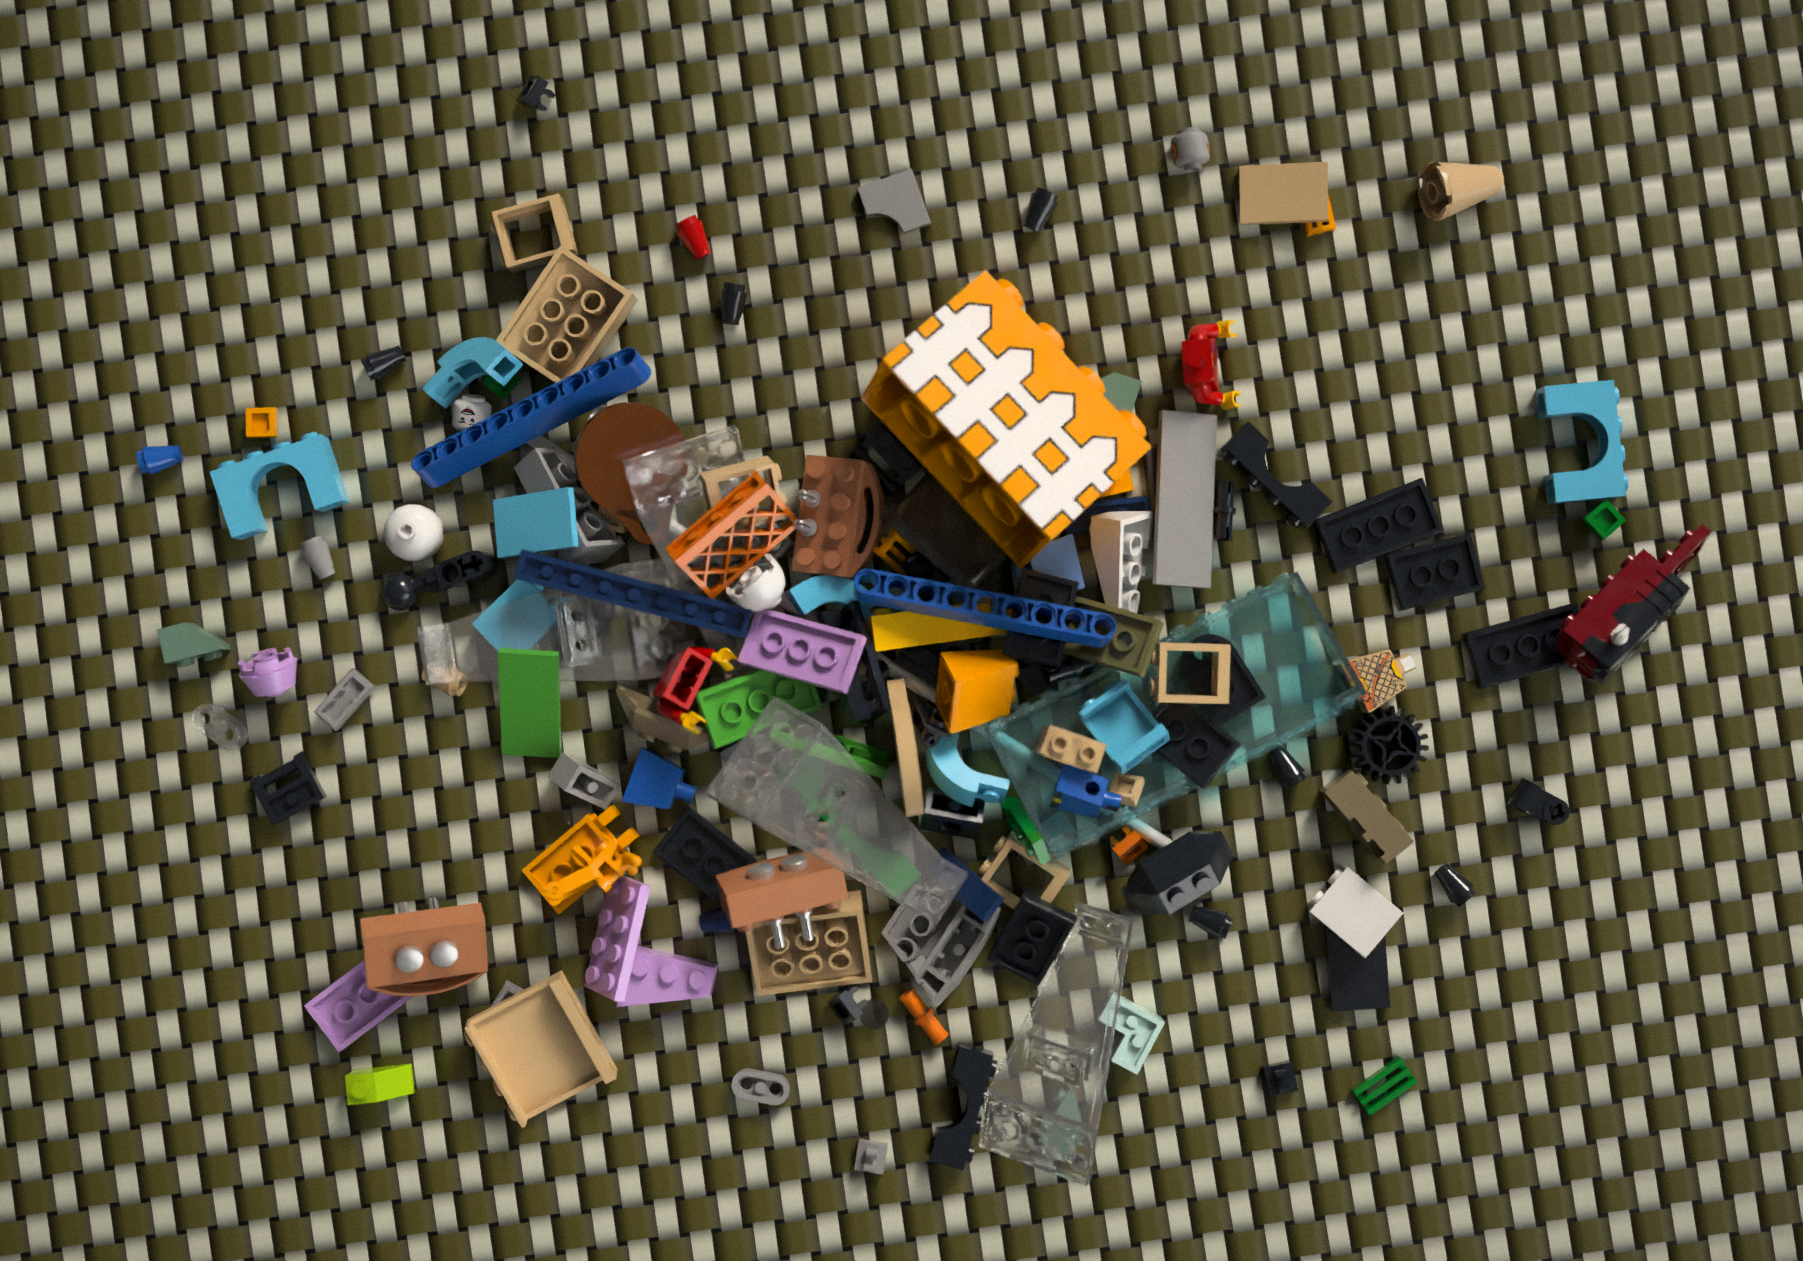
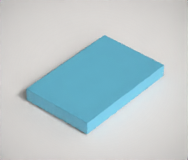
[493,487,579,558]

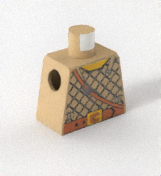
[1339,649,1416,713]

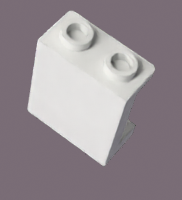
[1308,867,1403,958]

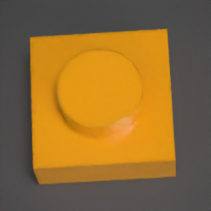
[245,407,278,438]

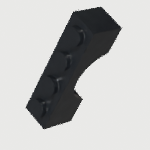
[1220,421,1332,529]
[929,1042,998,1171]

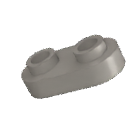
[731,1068,790,1105]

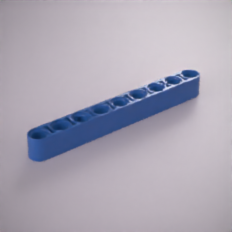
[411,347,651,488]
[853,569,1116,647]

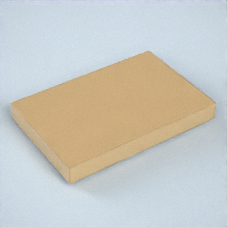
[1239,162,1328,225]

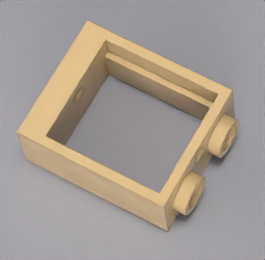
[490,193,579,273]
[699,456,788,529]
[1148,642,1231,704]
[1033,725,1107,773]
[977,831,1070,909]

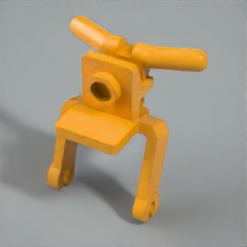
[545,838,642,906]

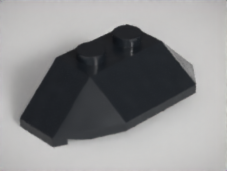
[1121,831,1233,915]

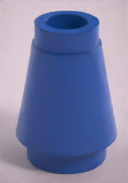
[136,445,183,475]

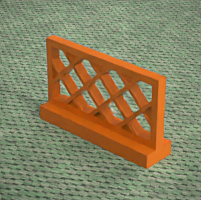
[665,471,798,599]

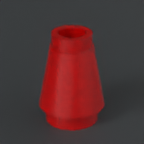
[675,215,711,261]

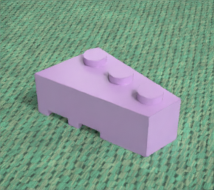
[617,946,719,1007]

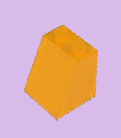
[935,649,1019,733]

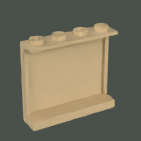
[464,970,618,1128]

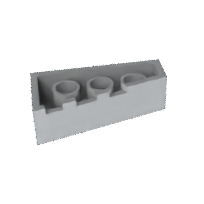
[514,447,625,564]

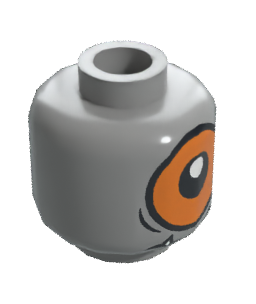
[1171,127,1210,173]

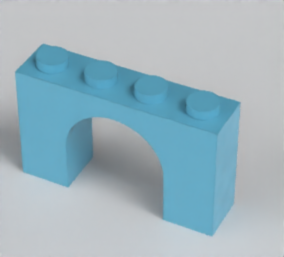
[1536,380,1628,505]
[210,432,350,540]

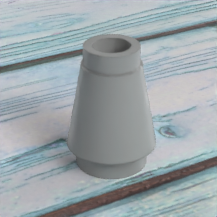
[299,535,336,580]

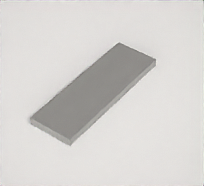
[1152,410,1217,589]

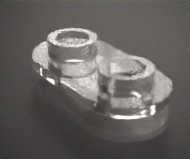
[192,704,248,750]

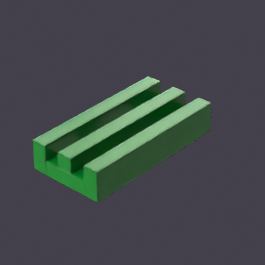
[1351,1056,1418,1115]

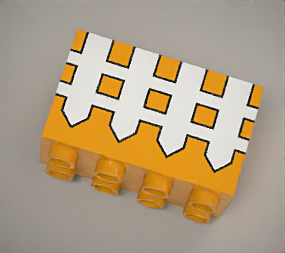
[860,270,1151,570]

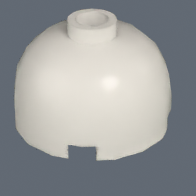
[383,504,444,562]
[726,553,786,612]

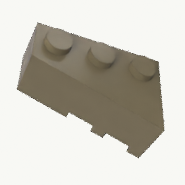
[1319,769,1414,864]

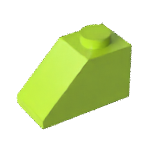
[345,1063,415,1105]

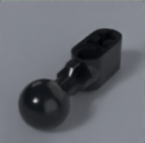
[381,550,497,610]

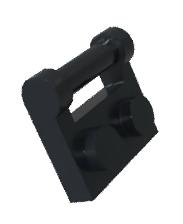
[849,423,923,497]
[250,751,327,826]

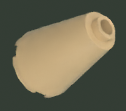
[1418,162,1504,221]

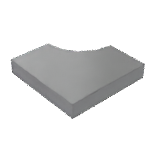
[857,168,931,234]

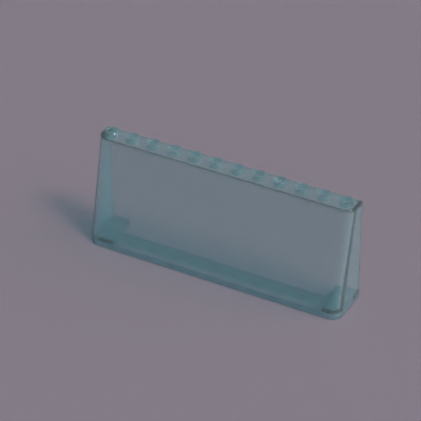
[984,572,1367,861]

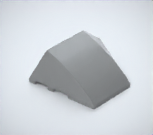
[881,884,1001,1007]

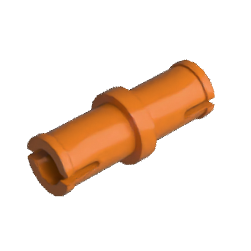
[899,987,949,1045]

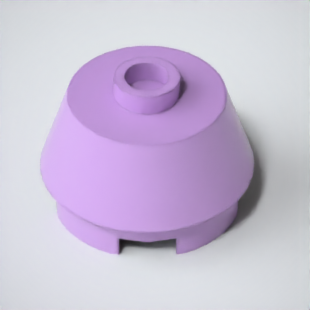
[238,647,297,697]

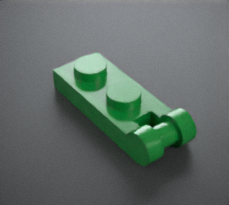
[1000,797,1051,865]

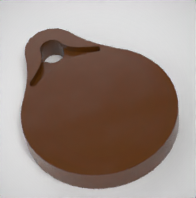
[574,402,688,545]

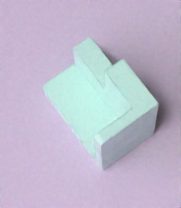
[1098,990,1165,1075]

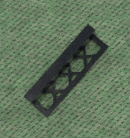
[817,600,892,724]

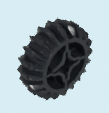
[1348,706,1429,785]

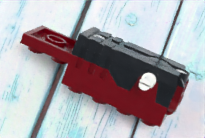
[1554,524,1712,684]

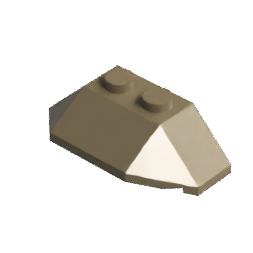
[616,685,709,753]

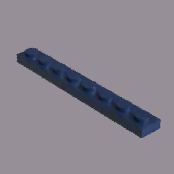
[514,549,752,638]

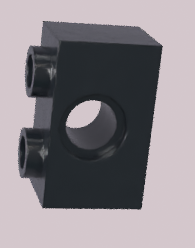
[920,787,985,840]

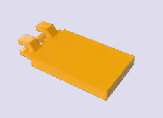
[522,805,640,915]

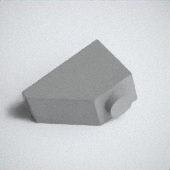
[547,752,621,810]

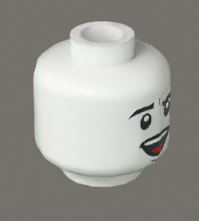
[452,394,492,431]

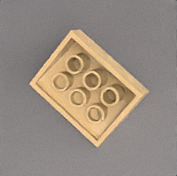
[496,245,638,383]
[746,890,872,996]

